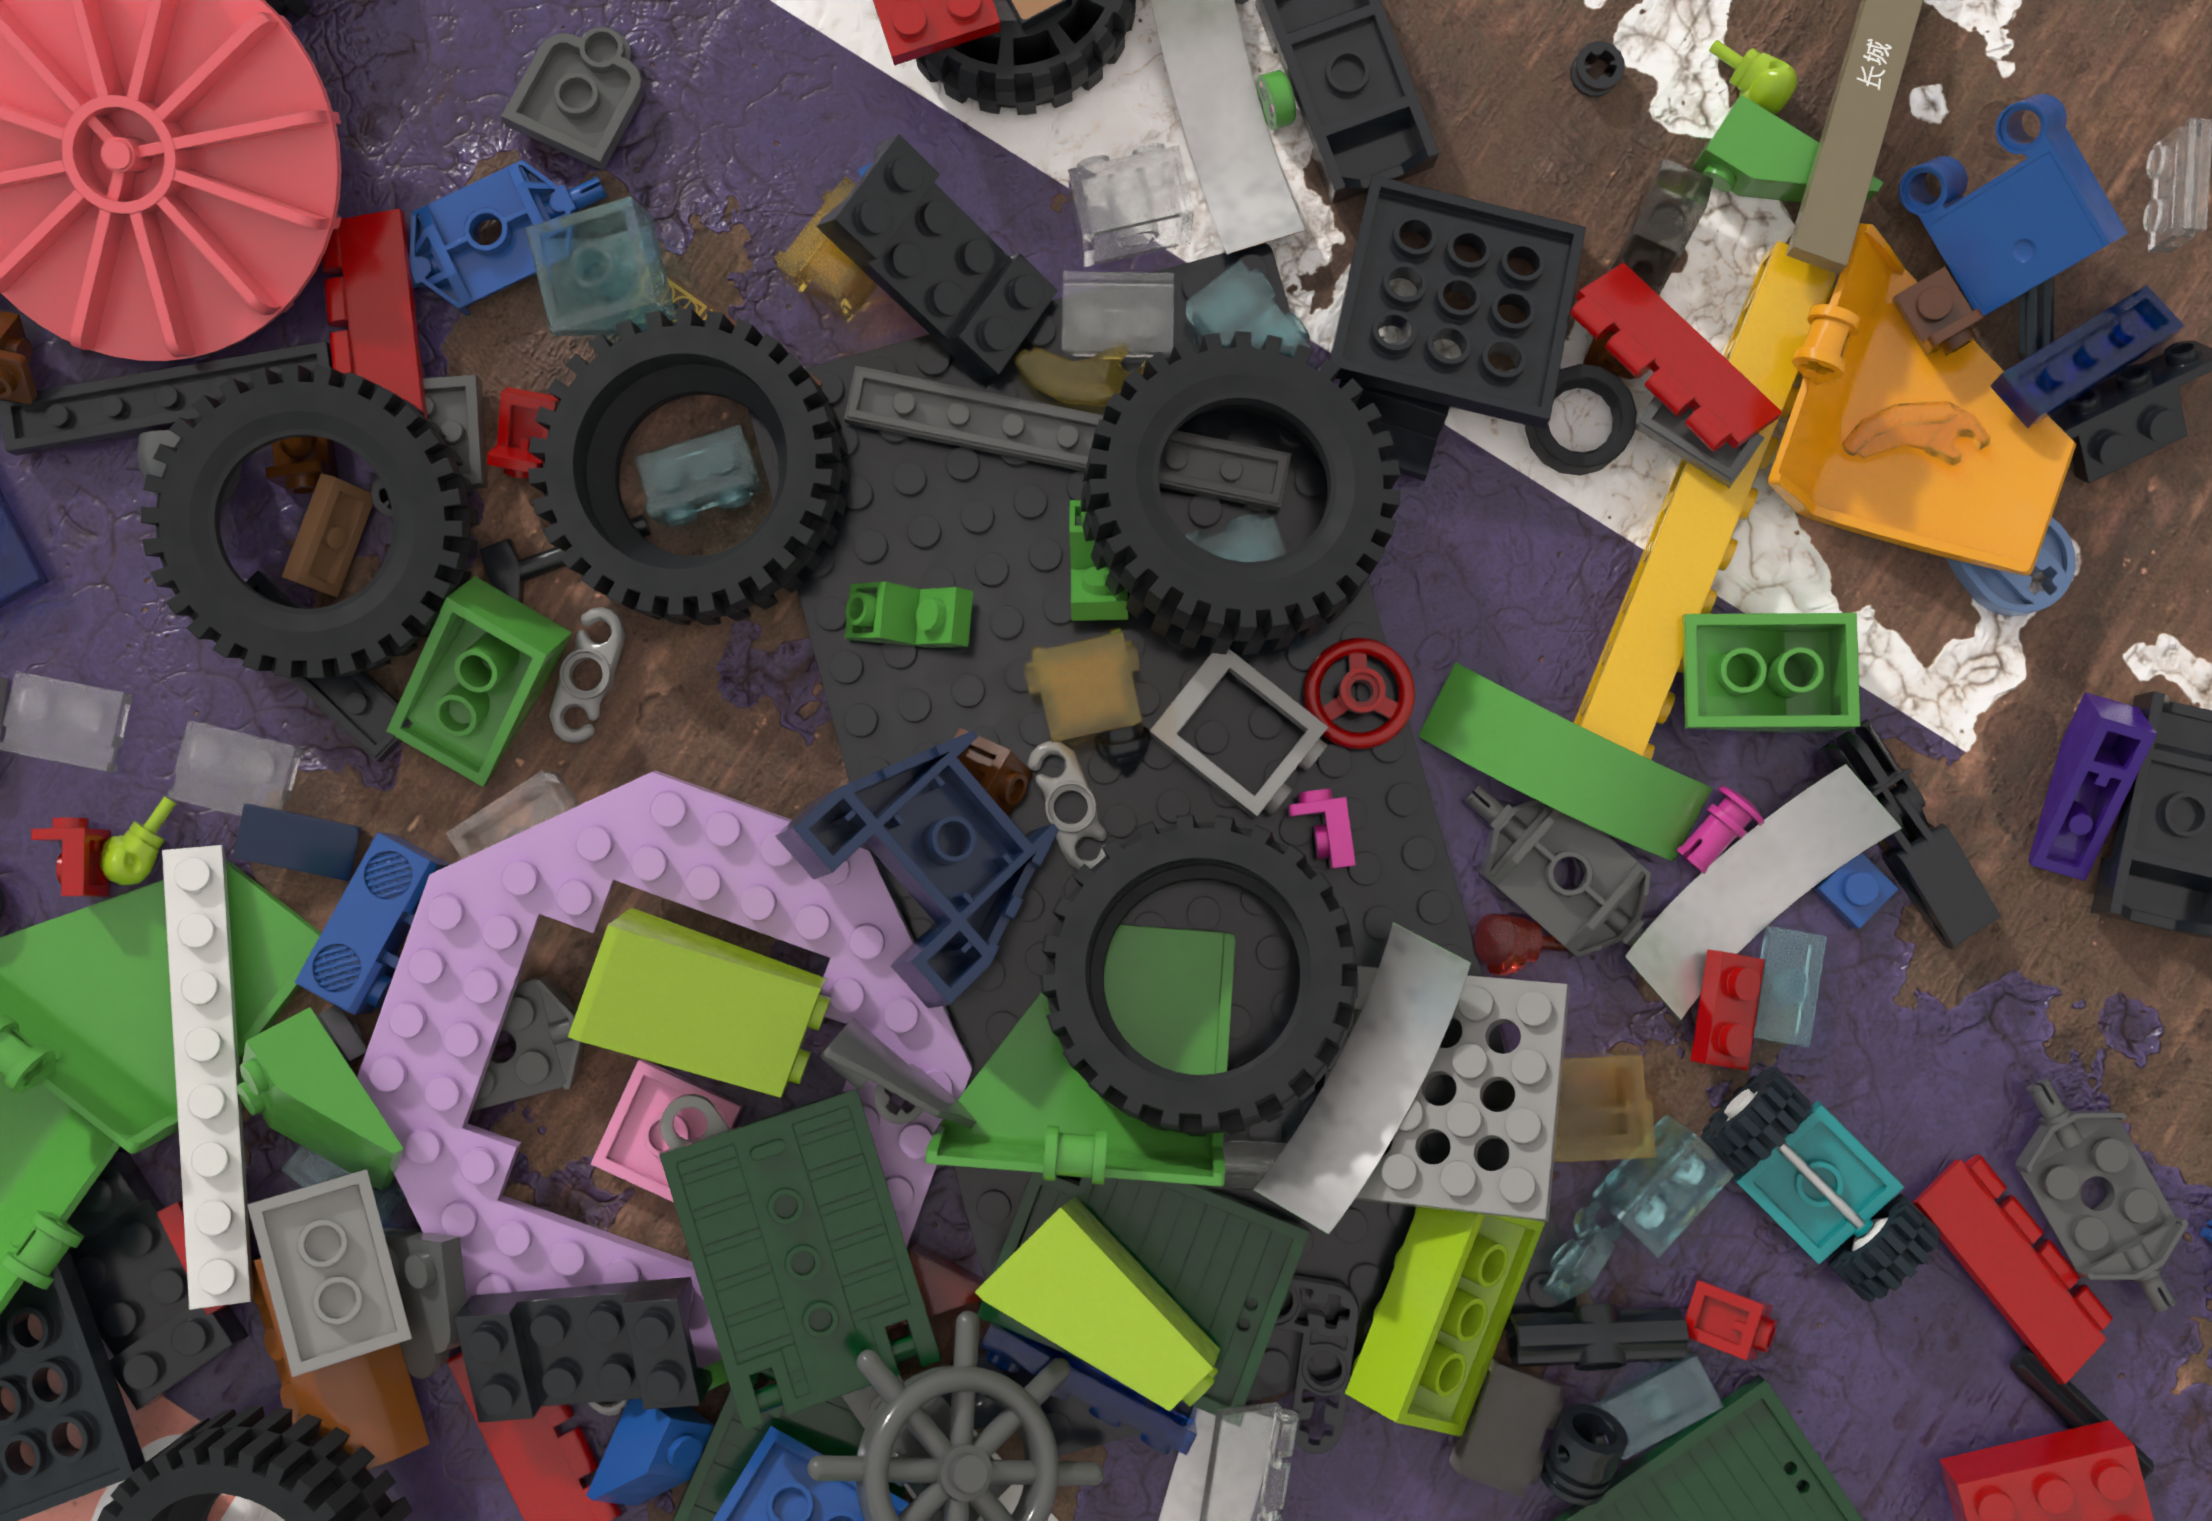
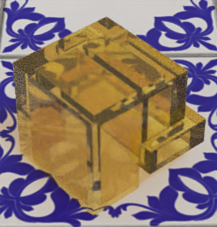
[773,176,878,322]
[1024,627,1142,743]
[1554,1050,1656,1162]

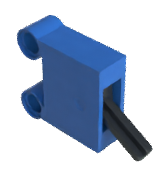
[1898,94,2128,364]

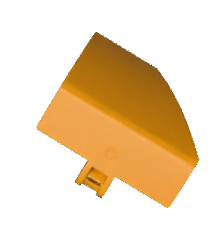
[1768,223,2076,576]

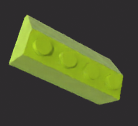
[1345,1207,1545,1437]

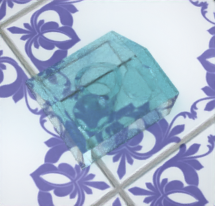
[526,196,676,336]

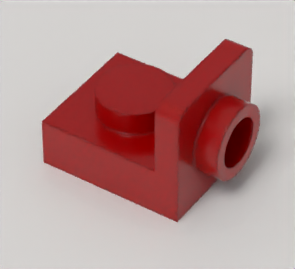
[31,817,111,897]
[1685,1280,1777,1361]

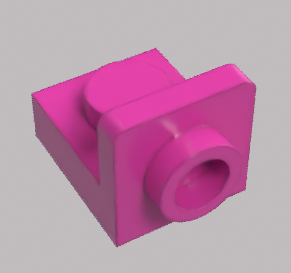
[1287,789,1356,870]

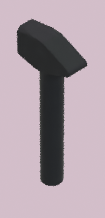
[479,514,652,604]

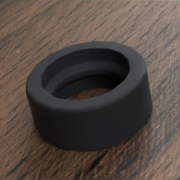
[1525,364,1637,476]

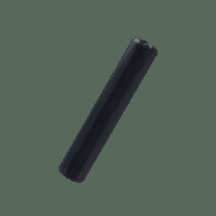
[2009,1346,2154,1481]

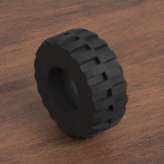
[916,0,1136,115]

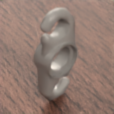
[549,607,626,744]
[1028,741,1107,871]

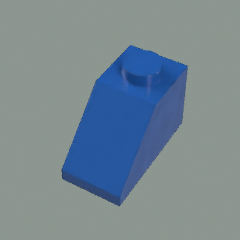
[586,1399,714,1506]

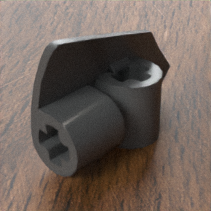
[819,1018,977,1129]

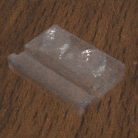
[2143,118,2212,253]
[1062,271,1174,358]
[0,671,133,773]
[167,720,303,816]

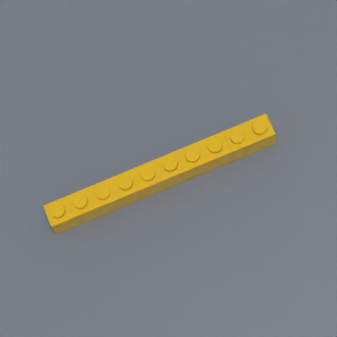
[1573,241,1837,760]

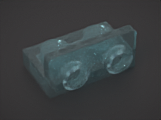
[635,424,763,527]
[1592,1115,1735,1258]

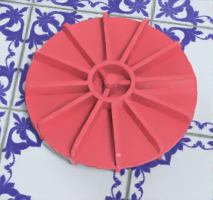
[0,0,342,361]

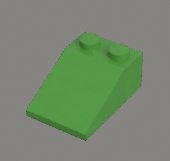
[386,576,572,787]
[1682,613,1860,733]
[237,1007,404,1191]

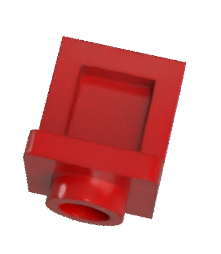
[486,387,560,478]

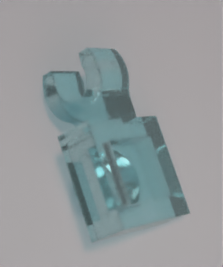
[1543,1200,1623,1304]

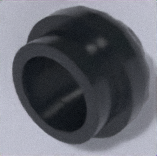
[1094,714,1151,775]

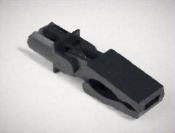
[1820,718,2001,949]

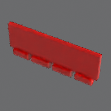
[321,208,428,420]
[1569,262,1782,452]
[1912,1154,2113,1384]
[447,1352,622,1521]

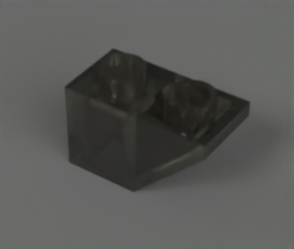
[1609,158,1714,295]

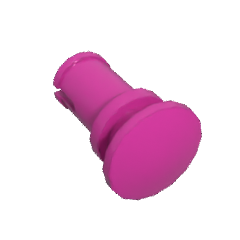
[1676,785,1765,874]

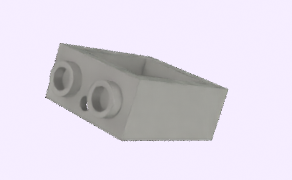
[1149,649,1328,819]

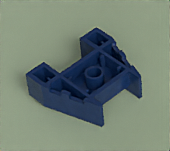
[775,730,1059,1008]

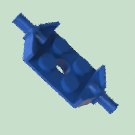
[409,160,608,316]

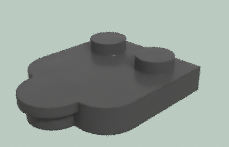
[501,27,644,171]
[383,1227,467,1379]

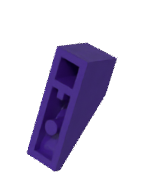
[2028,692,2157,881]

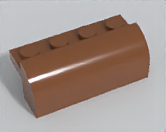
[251,1257,430,1470]

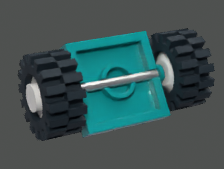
[1701,1067,1940,1302]

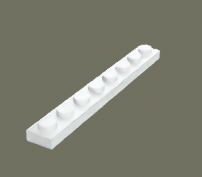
[162,845,254,1310]

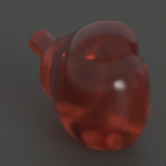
[1474,913,1570,975]

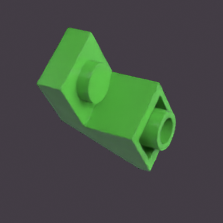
[1069,500,1128,621]
[845,581,974,648]

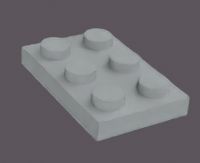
[247,1169,412,1377]

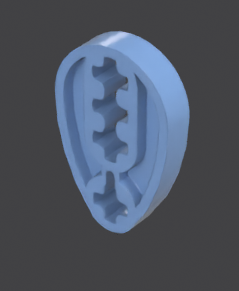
[1945,517,2076,616]

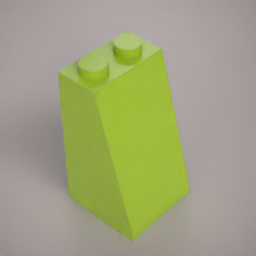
[568,907,831,1098]
[975,1196,1220,1411]

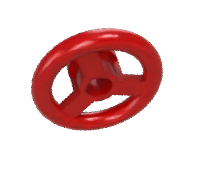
[1303,638,1415,749]

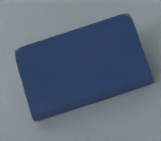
[233,803,362,881]

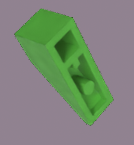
[1692,95,1884,204]

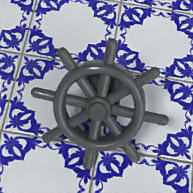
[807,1311,1104,1521]

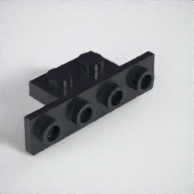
[2044,340,2212,483]

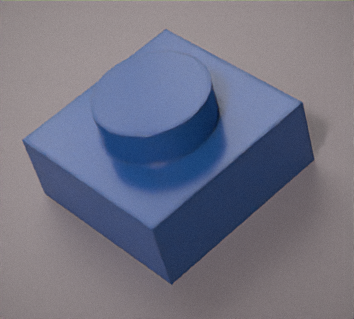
[1813,853,1898,929]

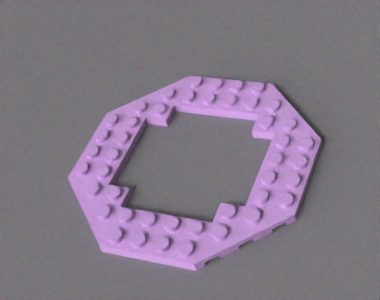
[357,770,973,1368]

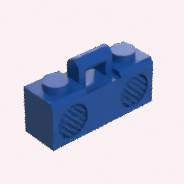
[294,832,451,1015]

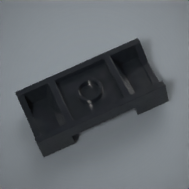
[1255,0,1439,204]
[816,134,1058,379]
[2091,691,2212,938]
[66,1150,249,1410]
[454,1277,713,1423]

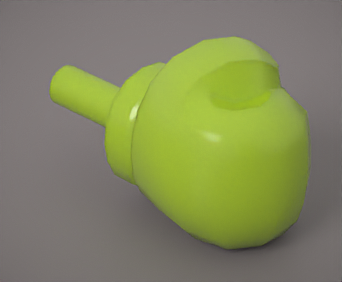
[1709,40,1798,114]
[99,796,177,885]

